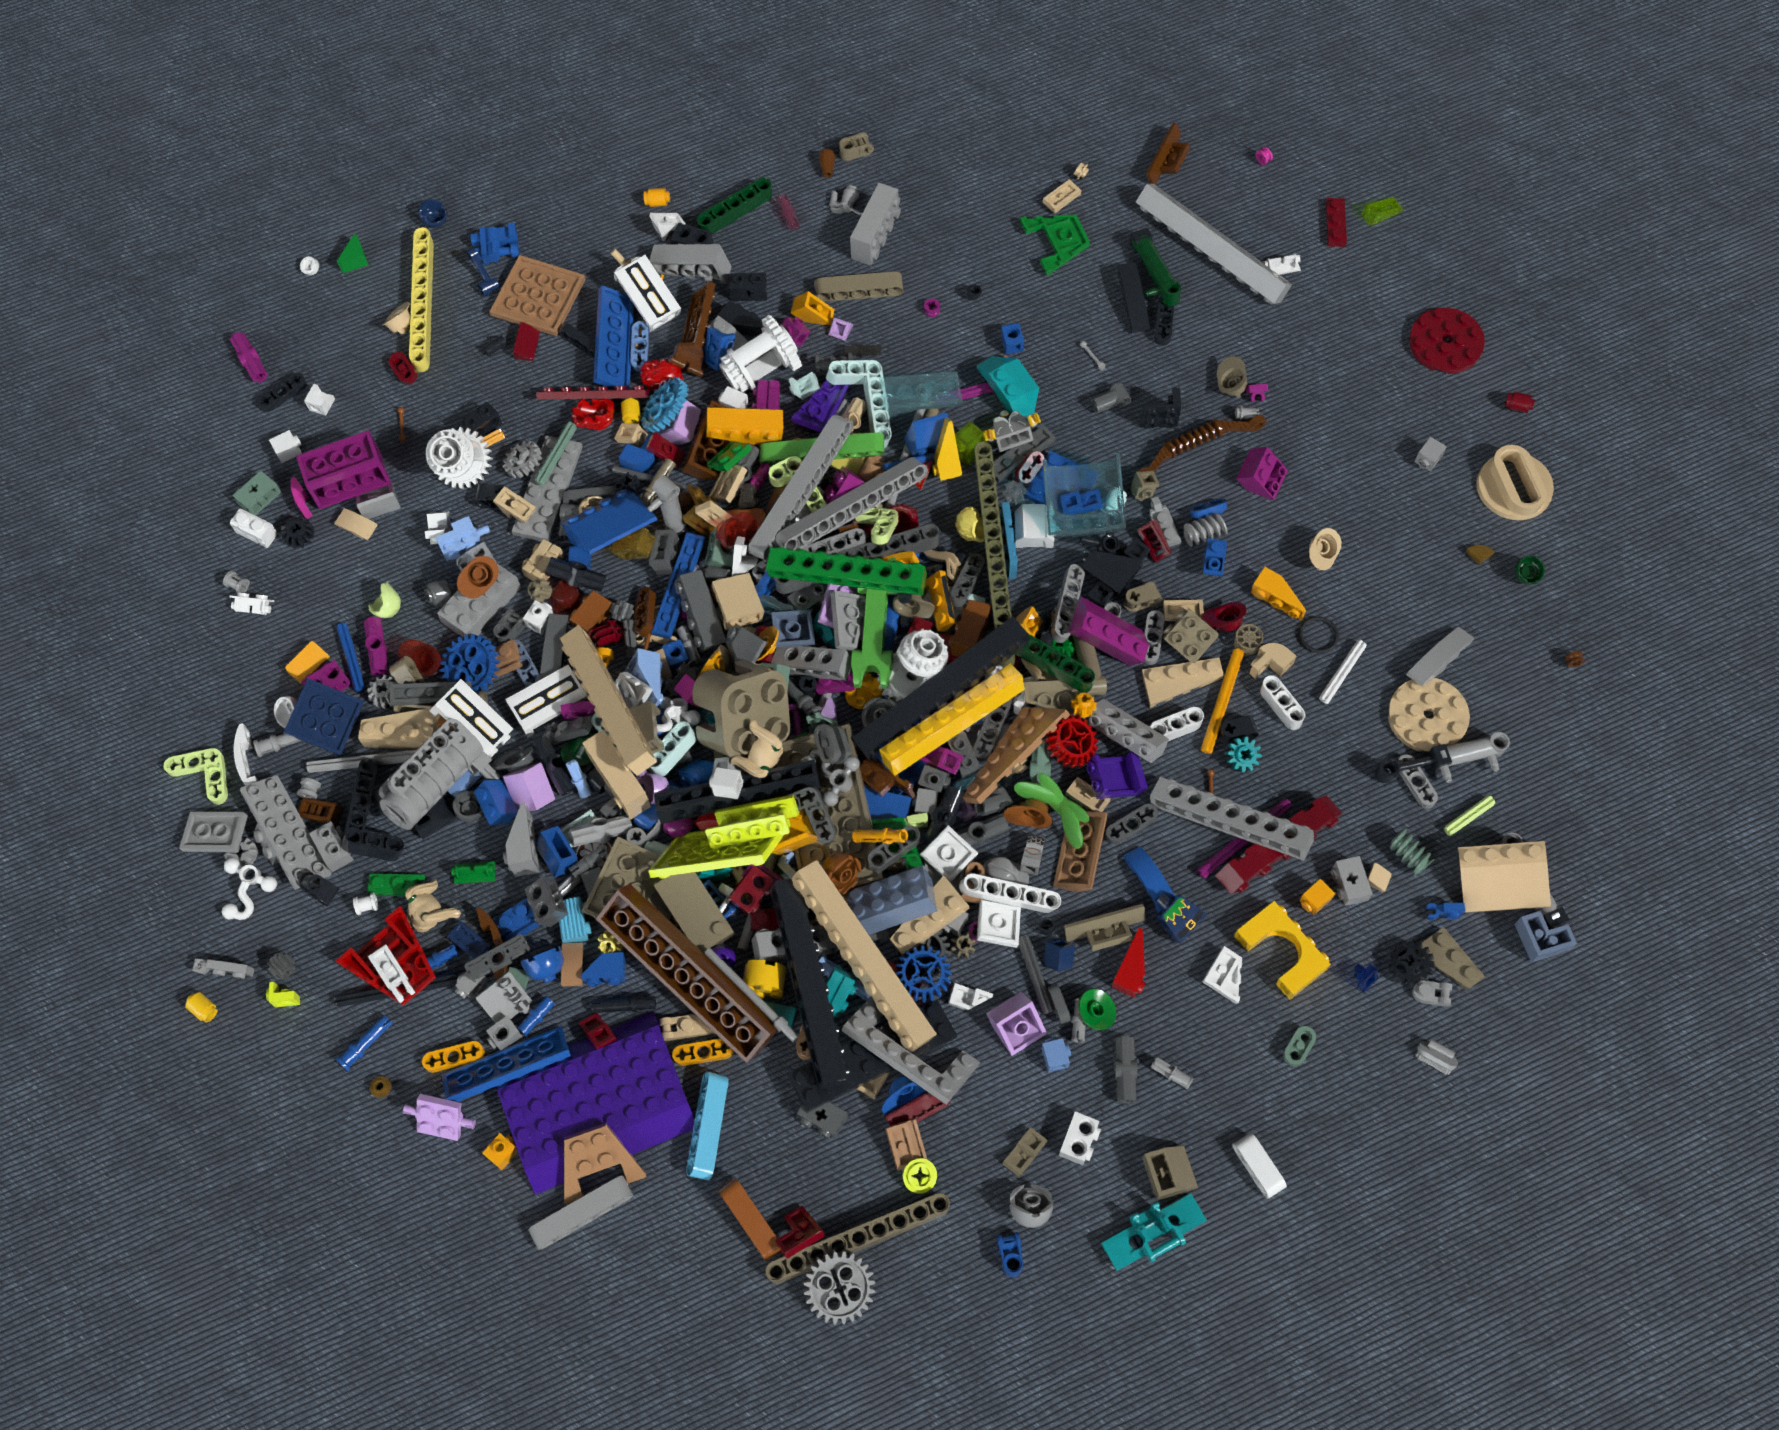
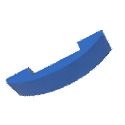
[1123,846,1175,913]

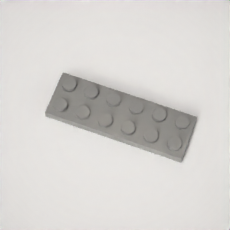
[511,435,583,542]

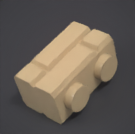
[522,539,564,582]

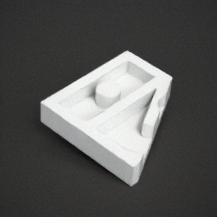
[615,672,653,709]
[1202,946,1242,1004]

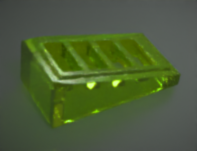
[1361,197,1404,225]

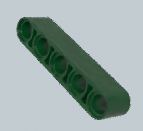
[697,178,772,234]
[1014,634,1095,692]

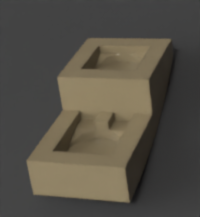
[1003,1127,1048,1178]

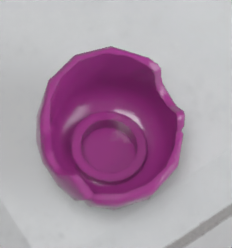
[663,817,693,838]

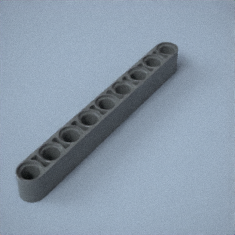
[775,524,939,594]

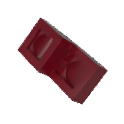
[579,1012,616,1050]

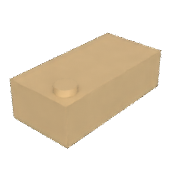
[582,730,651,820]

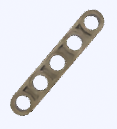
[814,272,904,302]

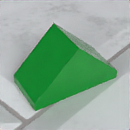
[337,234,369,273]

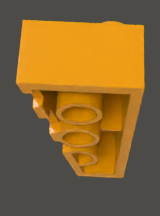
[706,407,783,445]

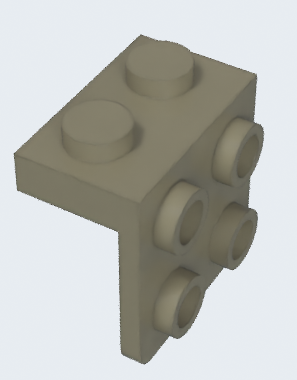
[1163,607,1218,663]

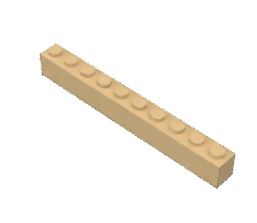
[560,625,657,776]
[791,860,937,1053]

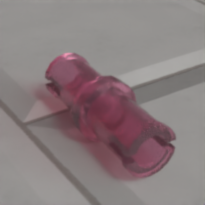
[777,194,800,230]

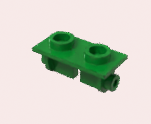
[452,861,495,884]

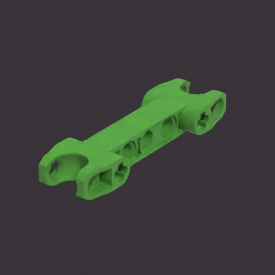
[851,557,898,689]

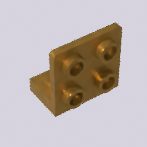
[682,484,717,538]

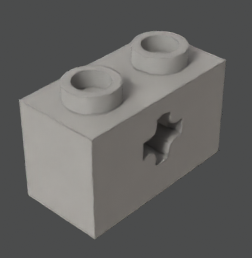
[1331,856,1373,906]

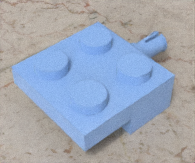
[436,516,490,561]

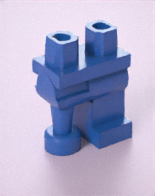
[471,222,519,265]

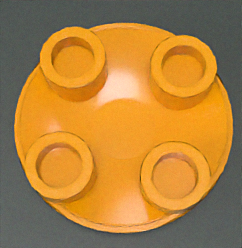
[845,673,884,709]

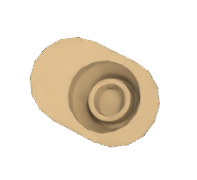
[382,302,411,334]
[1309,528,1342,571]

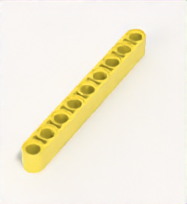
[409,227,434,372]

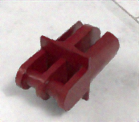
[588,620,624,648]

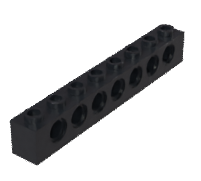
[654,760,821,824]

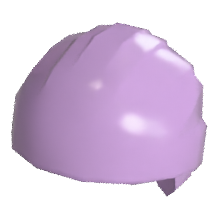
[635,770,669,804]

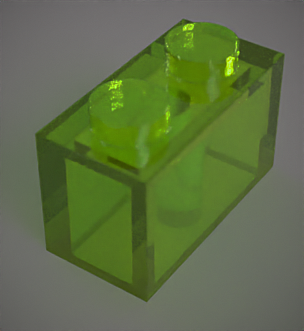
[955,421,984,466]

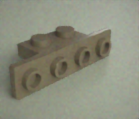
[1064,904,1145,951]

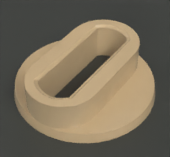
[1476,445,1554,520]

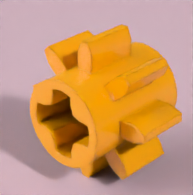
[1071,693,1097,718]

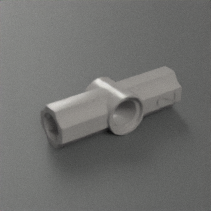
[568,814,632,847]

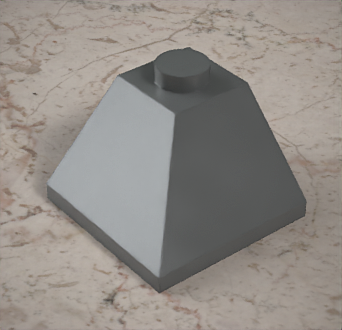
[726,623,767,668]

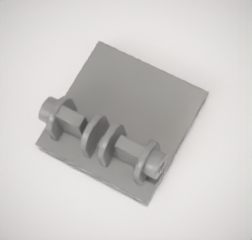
[475,971,533,1024]

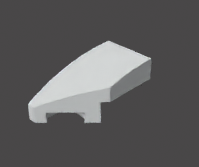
[948,983,993,1011]

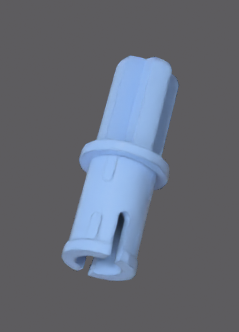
[566,759,592,798]

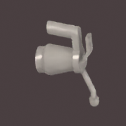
[829,185,862,215]

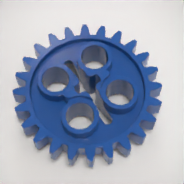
[440,634,500,694]

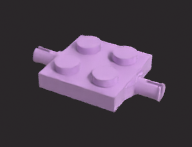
[403,1094,476,1141]

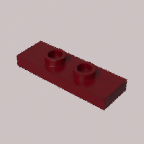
[884,1091,951,1126]

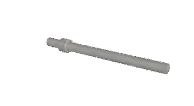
[704,948,799,1042]

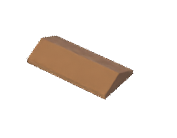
[1053,812,1108,892]

